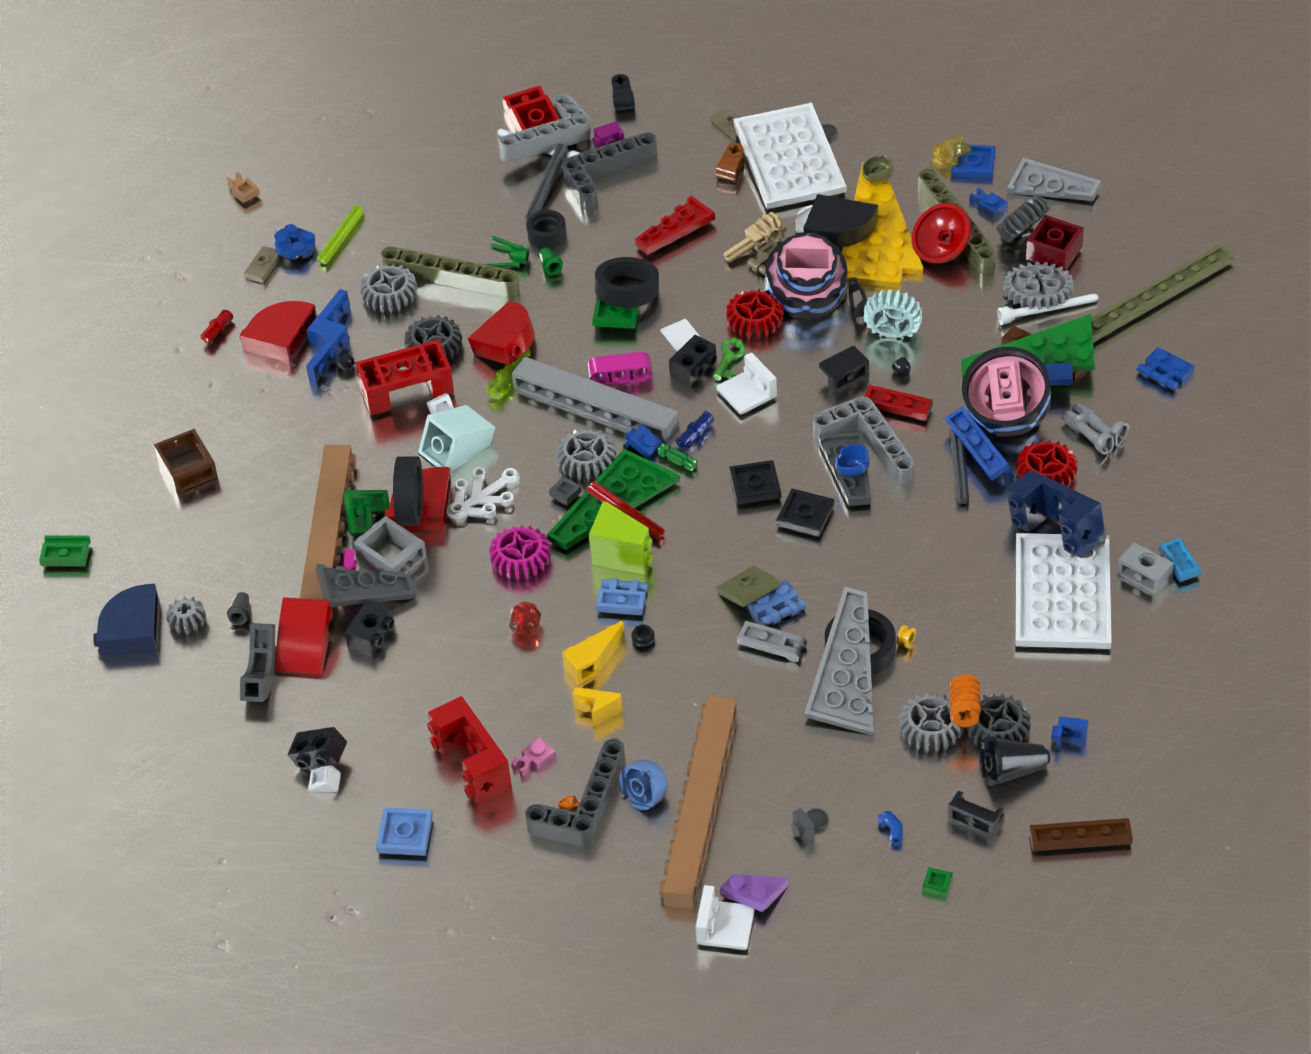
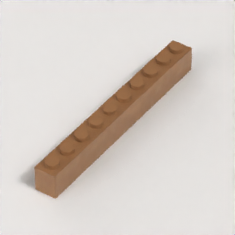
[300,445,356,622]
[659,695,737,910]

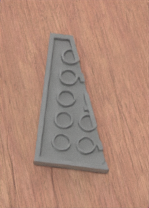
[804,586,874,736]

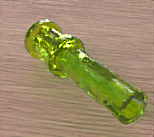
[485,349,531,399]

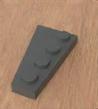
[315,564,416,607]

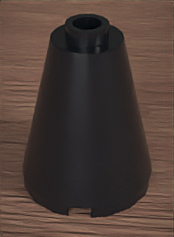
[979,737,1050,786]

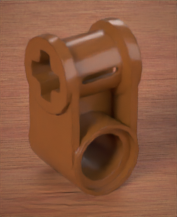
[715,143,745,182]

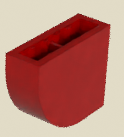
[240,301,317,363]
[467,301,535,365]
[385,467,452,532]

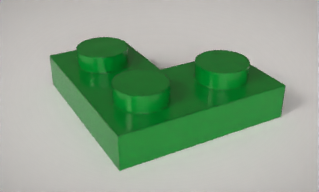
[343,490,390,536]

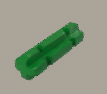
[658,443,698,471]

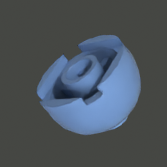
[619,760,668,810]

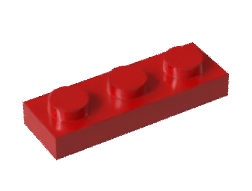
[864,385,933,421]

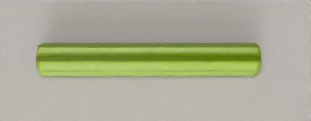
[317,205,364,265]

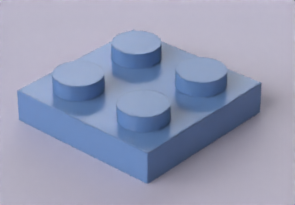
[376,807,433,856]

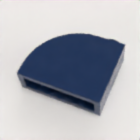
[93,583,159,656]

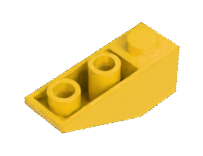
[562,621,625,685]

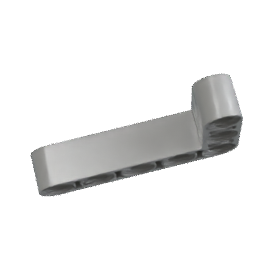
[499,94,591,162]
[813,397,914,485]

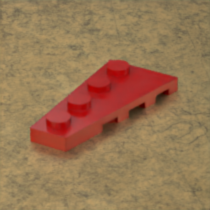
[635,195,716,255]

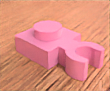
[511,737,556,777]

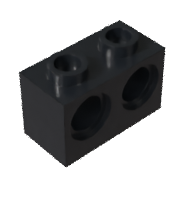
[669,334,717,386]
[287,727,347,770]

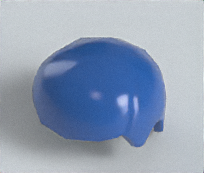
[835,444,870,477]

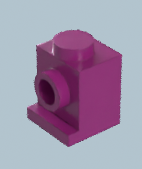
[592,121,625,149]

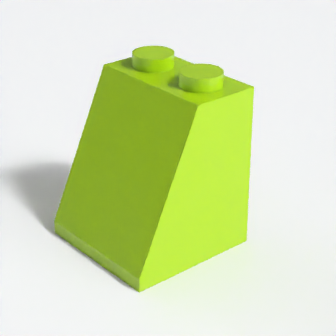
[589,501,654,575]

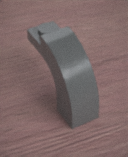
[240,623,276,702]

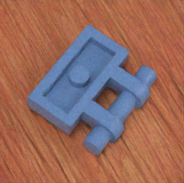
[596,578,648,615]
[748,579,806,626]

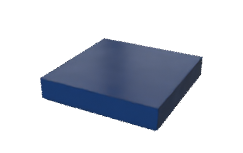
[951,144,996,179]

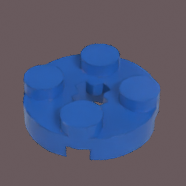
[273,224,315,259]

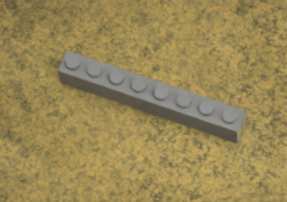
[512,357,679,444]

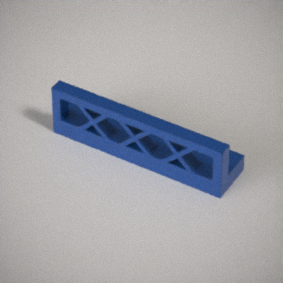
[944,406,1015,482]

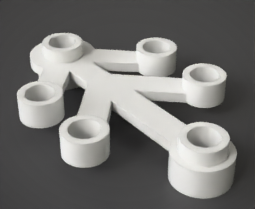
[446,467,520,523]

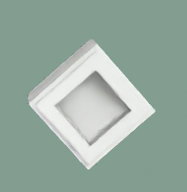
[308,765,341,793]

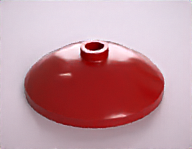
[911,203,971,264]

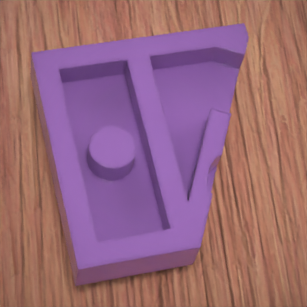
[720,874,788,912]

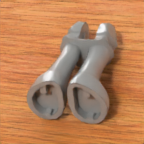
[1062,404,1129,454]

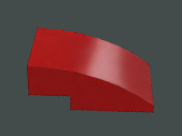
[503,85,560,131]
[275,597,332,676]

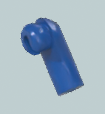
[877,811,903,845]

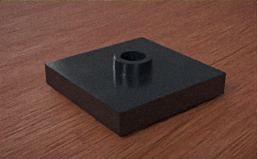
[729,460,781,505]
[776,488,834,536]

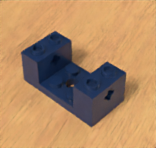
[1007,470,1106,558]

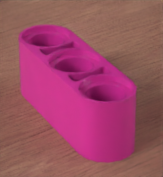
[588,352,653,385]

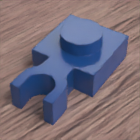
[969,188,1008,219]

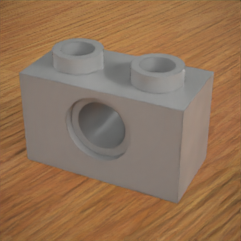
[1117,542,1174,595]

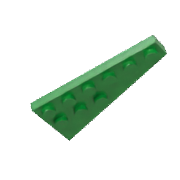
[961,314,1095,380]
[547,449,680,550]

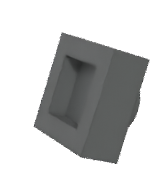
[549,476,581,505]
[791,808,815,844]

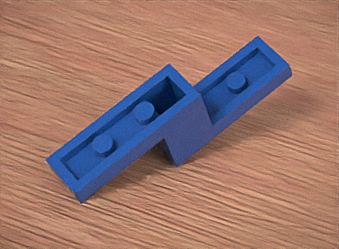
[306,289,350,383]

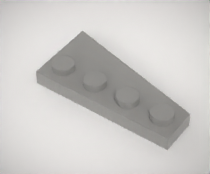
[1007,158,1101,201]

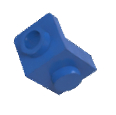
[622,424,662,459]
[1051,716,1088,750]

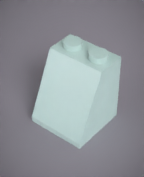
[418,405,495,473]

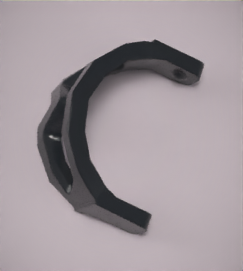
[848,277,868,318]

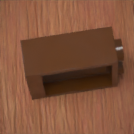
[154,428,218,493]

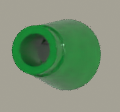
[539,247,563,275]

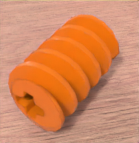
[949,674,981,727]

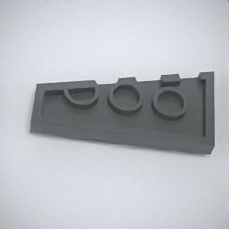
[818,432,871,506]

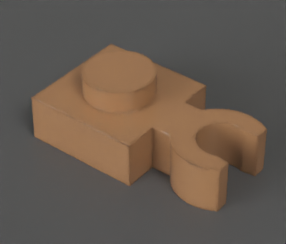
[226,172,260,203]

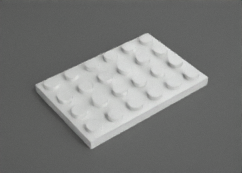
[734,103,847,209]
[1015,533,1111,649]

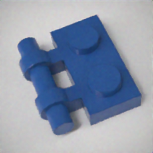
[1136,347,1195,390]

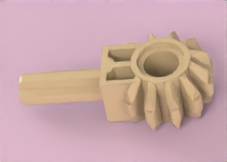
[723,212,787,262]

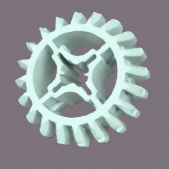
[864,289,922,339]

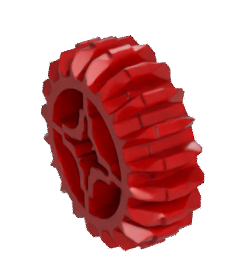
[726,288,784,339]
[1016,440,1078,487]

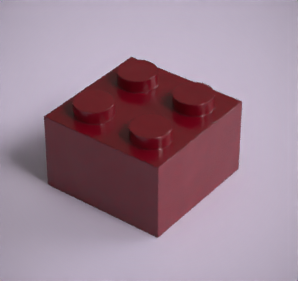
[1026,215,1084,271]

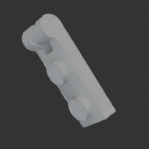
[737,621,807,662]

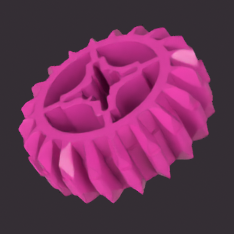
[489,525,551,580]

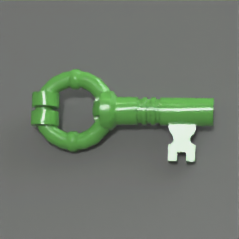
[713,337,745,381]

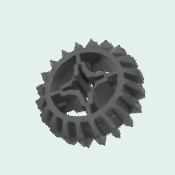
[996,195,1050,243]
[404,315,463,360]
[965,693,1031,749]

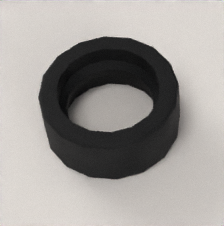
[526,209,567,248]

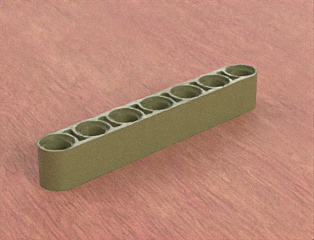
[918,168,995,274]
[381,246,520,298]

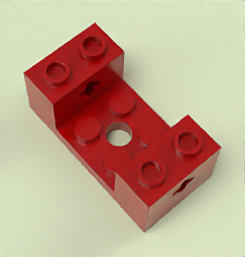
[355,339,454,416]
[427,696,512,807]

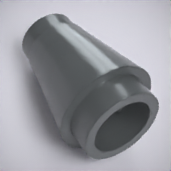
[227,592,250,625]

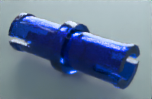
[675,411,715,450]

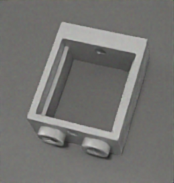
[354,516,427,574]

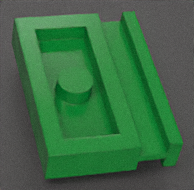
[39,535,91,566]

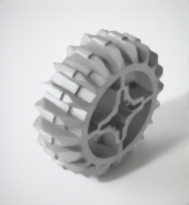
[360,263,417,313]
[556,427,616,481]
[899,693,964,753]

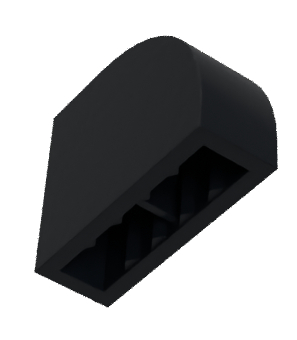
[803,194,878,248]

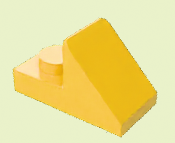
[573,687,623,727]

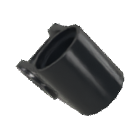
[611,74,635,112]

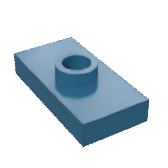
[1159,538,1201,582]

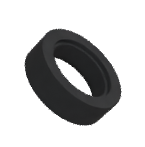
[595,257,659,308]
[393,456,423,525]
[825,609,896,675]

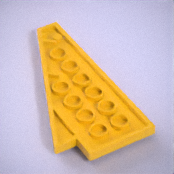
[842,162,923,289]

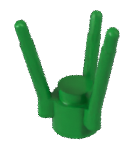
[484,236,530,268]

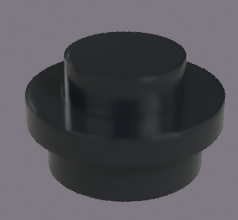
[631,624,655,647]

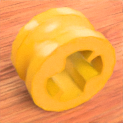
[896,625,916,648]

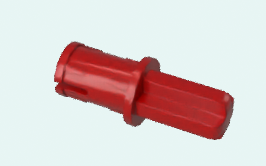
[200,309,234,343]

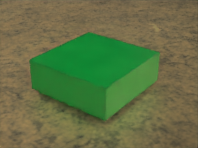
[922,867,953,898]

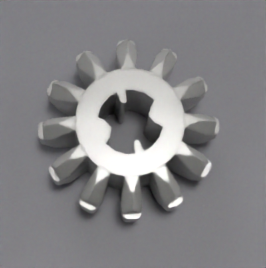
[166,596,206,635]

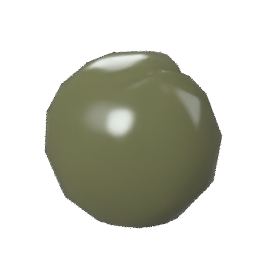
[862,154,893,184]

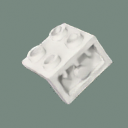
[717,352,777,414]
[696,885,755,950]

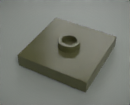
[716,565,780,607]

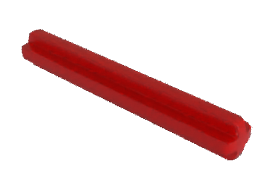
[587,481,665,540]

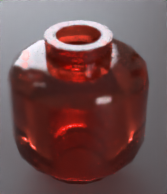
[509,602,541,638]

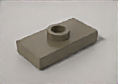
[711,107,739,142]
[244,246,282,283]

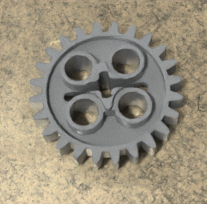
[1003,261,1074,310]

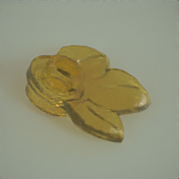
[931,136,972,166]

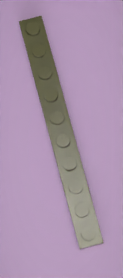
[1091,243,1235,342]

